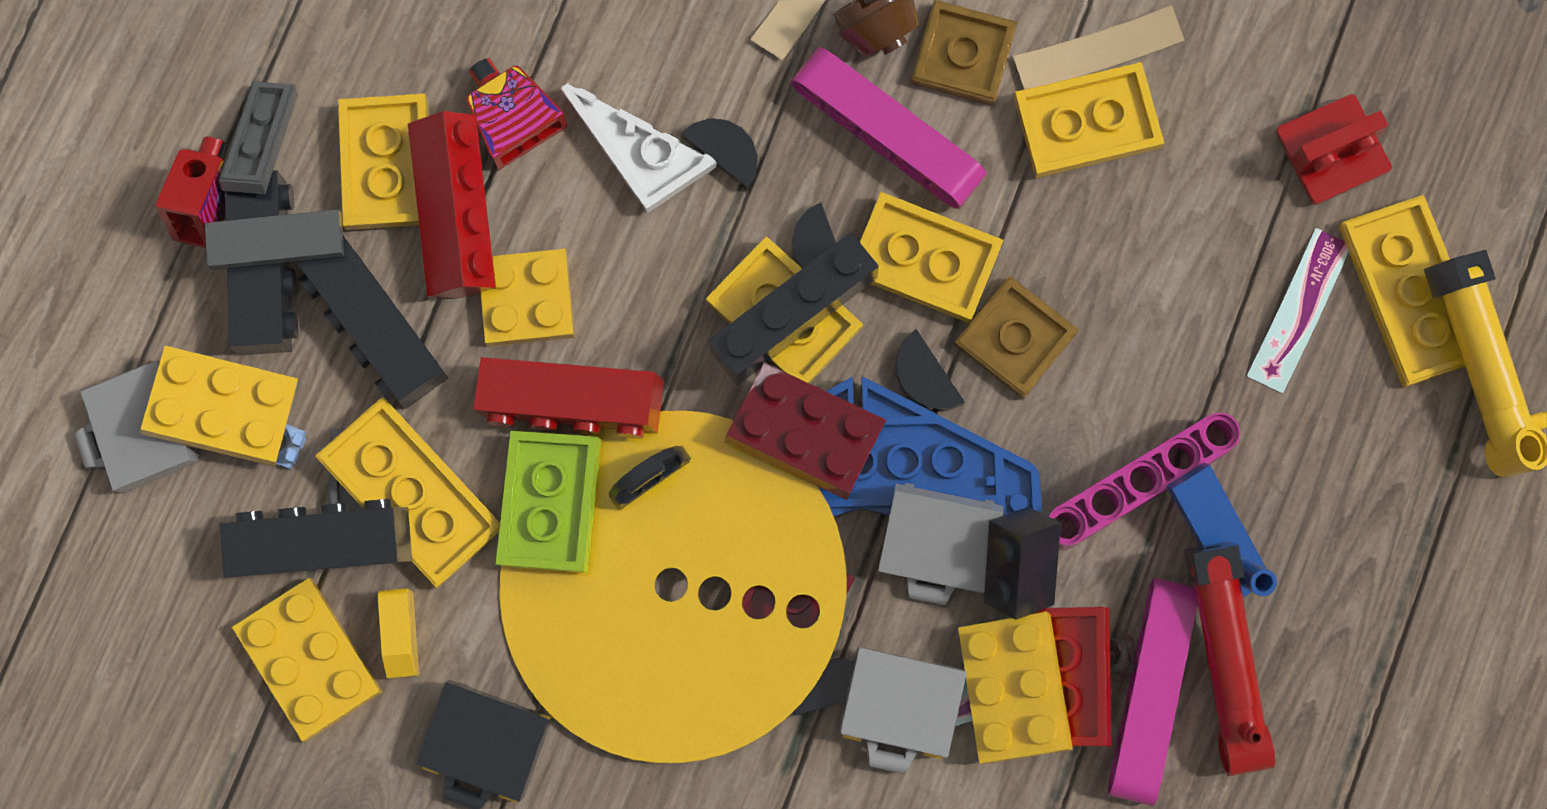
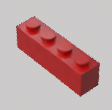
[408,111,496,298]
[473,357,664,439]

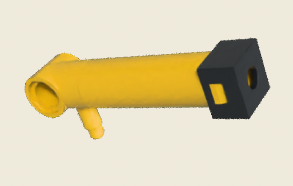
[1424,250,1547,478]

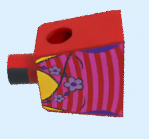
[466,58,568,171]
[155,137,228,248]

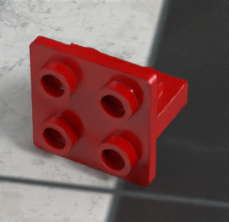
[1276,94,1392,205]

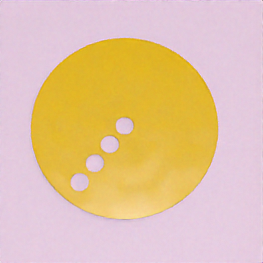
[499,410,847,763]

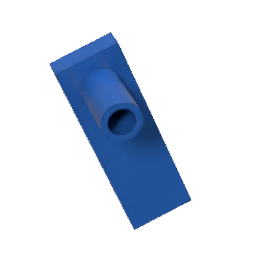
[1166,462,1277,597]

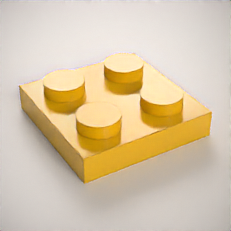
[481,248,575,347]

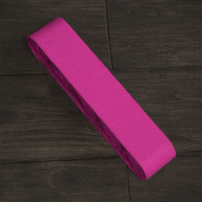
[790,47,987,209]
[1048,413,1240,550]
[1107,577,1198,806]

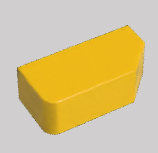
[378,588,419,680]

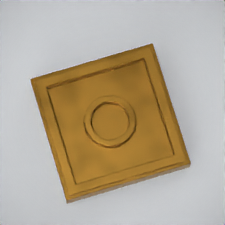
[911,0,1017,106]
[954,276,1079,400]

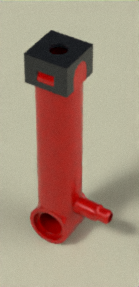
[1184,541,1275,777]

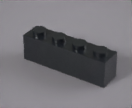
[225,170,298,355]
[708,232,879,386]
[296,235,448,409]
[219,499,412,578]

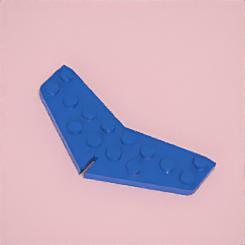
[819,376,1042,517]

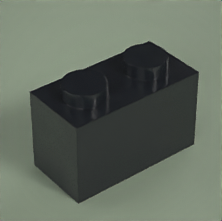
[984,507,1061,620]

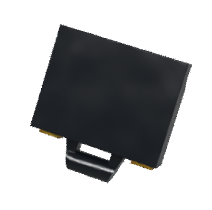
[416,680,552,809]

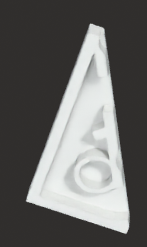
[561,83,717,214]

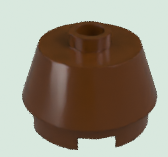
[833,0,919,57]

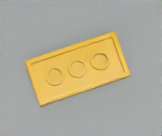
[1339,195,1465,388]
[315,397,500,589]

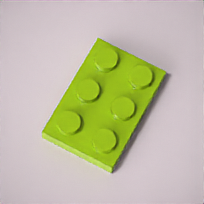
[496,431,602,573]

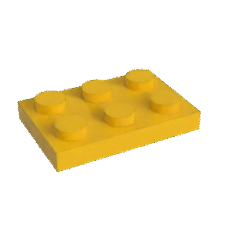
[1014,62,1165,178]
[338,93,429,230]
[860,192,1004,324]
[706,236,864,383]
[140,346,298,467]
[232,578,383,742]
[958,612,1073,765]

